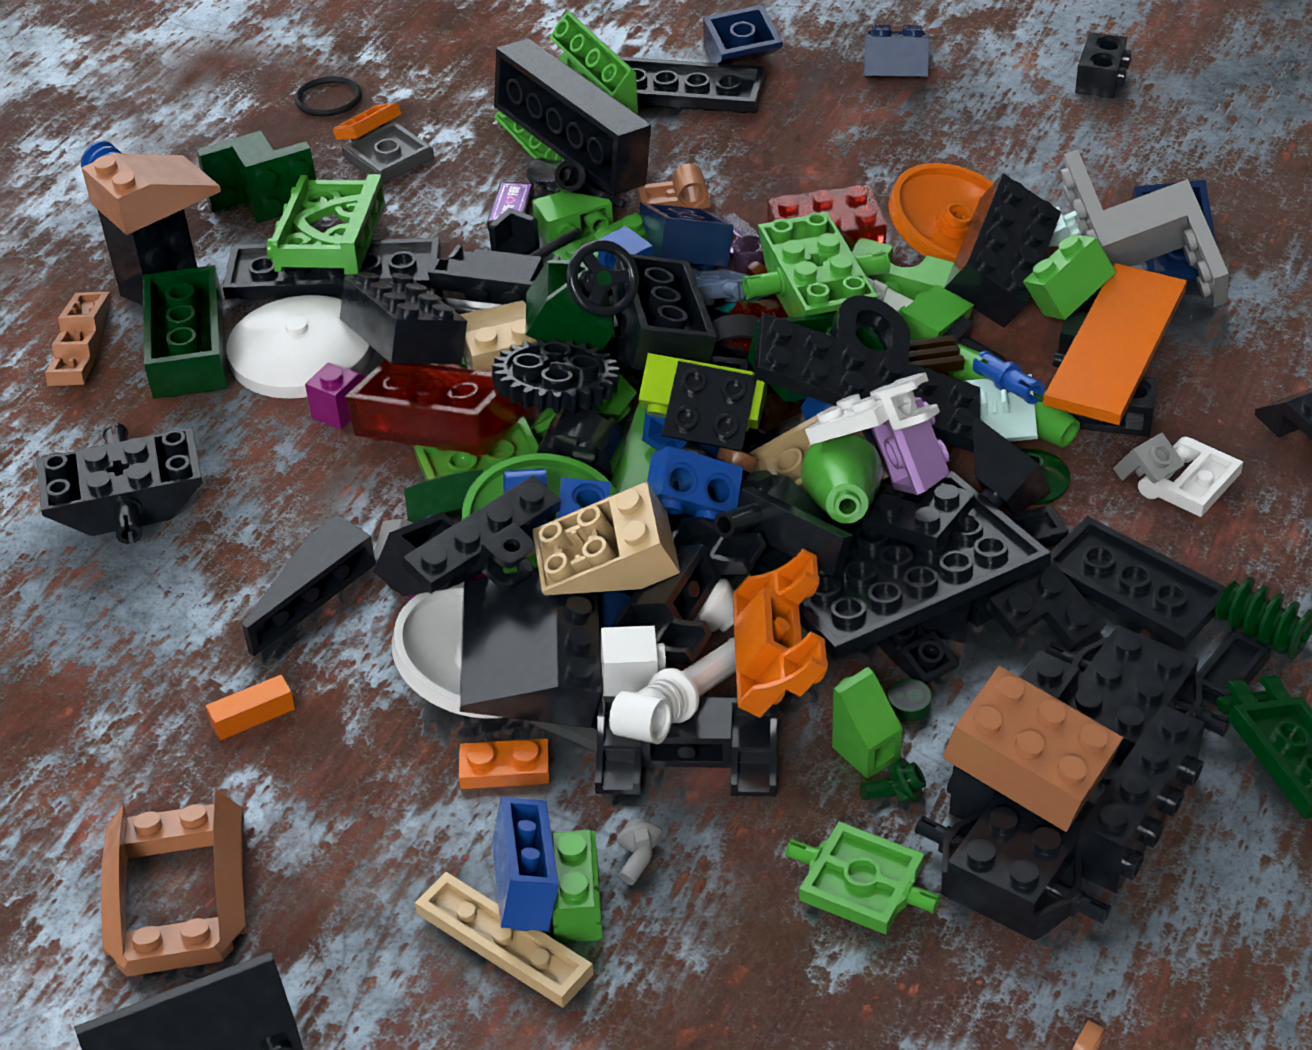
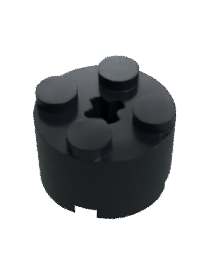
[537,406,626,481]

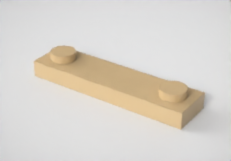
[415,872,594,1008]

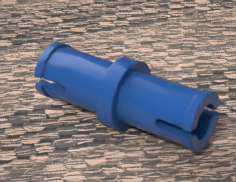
[973,351,1045,404]

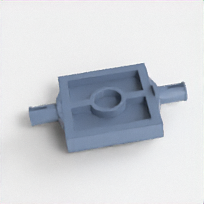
[692,269,750,306]

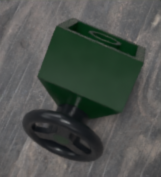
[525,240,639,353]

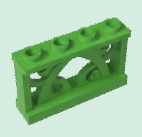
[267,174,385,274]

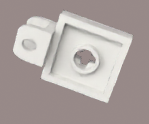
[805,373,940,445]

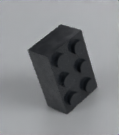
[98,209,197,305]

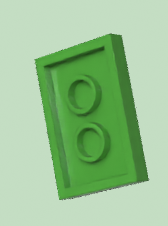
[414,416,539,481]

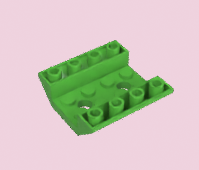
[494,10,638,161]

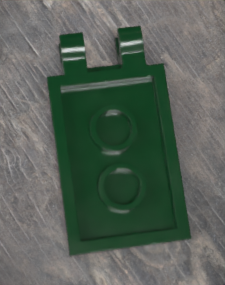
[1215,675,1312,819]

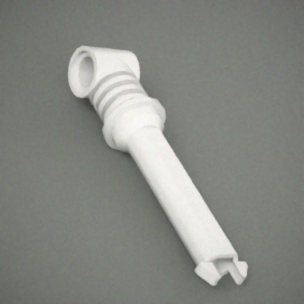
[609,637,736,744]

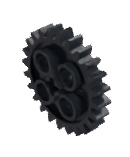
[492,338,619,414]

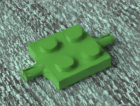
[785,821,941,935]

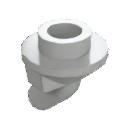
[617,819,663,885]

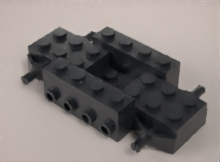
[915,625,1230,941]

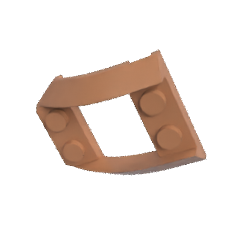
[101,789,248,977]

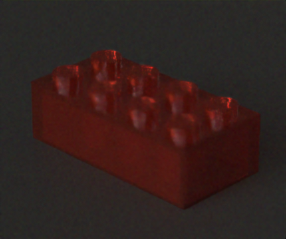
[345,359,523,456]

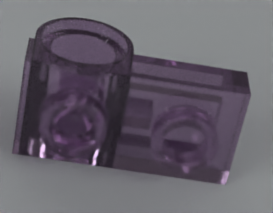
[722,212,766,275]

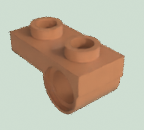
[638,163,710,209]

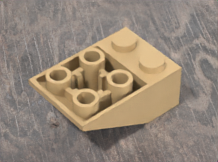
[532,481,680,595]

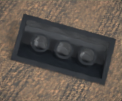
[74,952,303,1050]

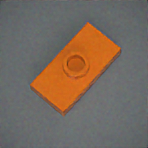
[333,103,402,140]

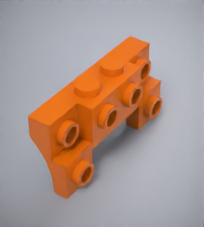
[732,549,828,718]

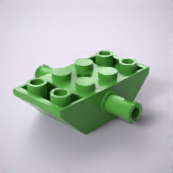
[742,212,890,317]

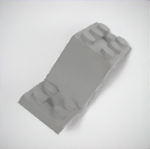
[1060,149,1229,307]

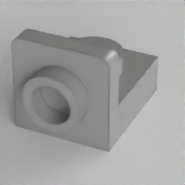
[1113,433,1184,484]

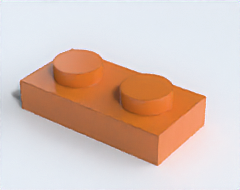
[459,738,550,789]

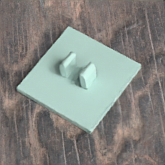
[966,374,1038,442]

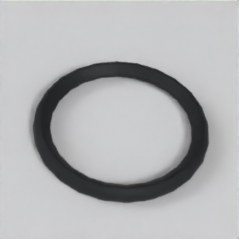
[295,76,362,117]
[529,228,582,258]

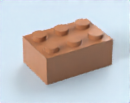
[943,666,1123,832]

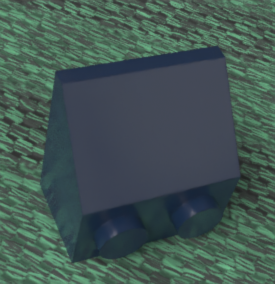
[703,5,783,64]

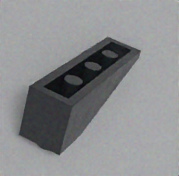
[242,514,376,656]

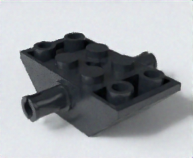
[36,423,203,544]

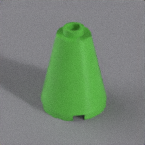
[801,434,883,524]

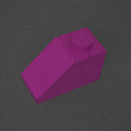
[305,362,386,430]

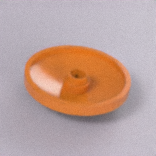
[888,163,994,262]

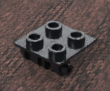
[662,361,757,452]

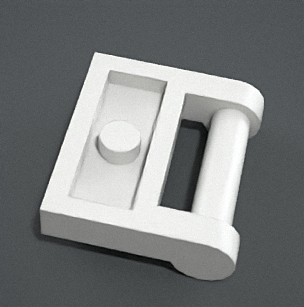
[1138,437,1243,517]

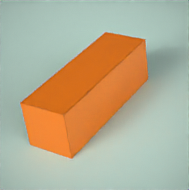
[205,674,295,741]

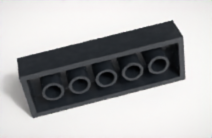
[494,38,651,196]

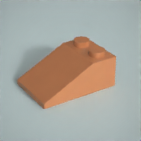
[81,153,221,235]

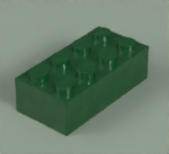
[143,265,228,399]

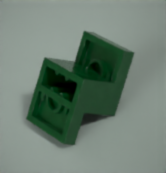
[196,131,316,223]

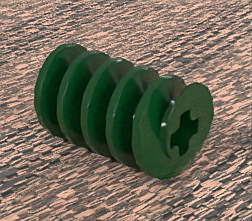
[1215,576,1312,661]

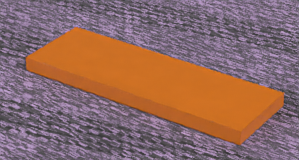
[1043,263,1187,425]

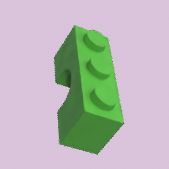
[852,237,954,301]

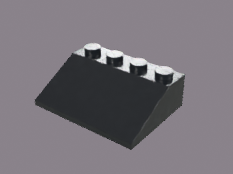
[459,567,602,728]

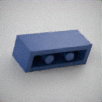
[492,797,559,931]

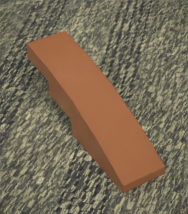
[45,291,111,386]

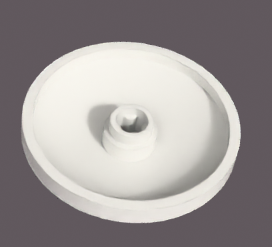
[227,295,374,399]
[392,582,504,718]

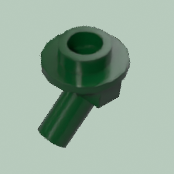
[859,758,926,804]

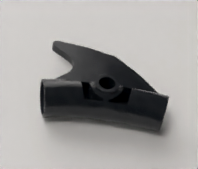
[527,157,626,208]

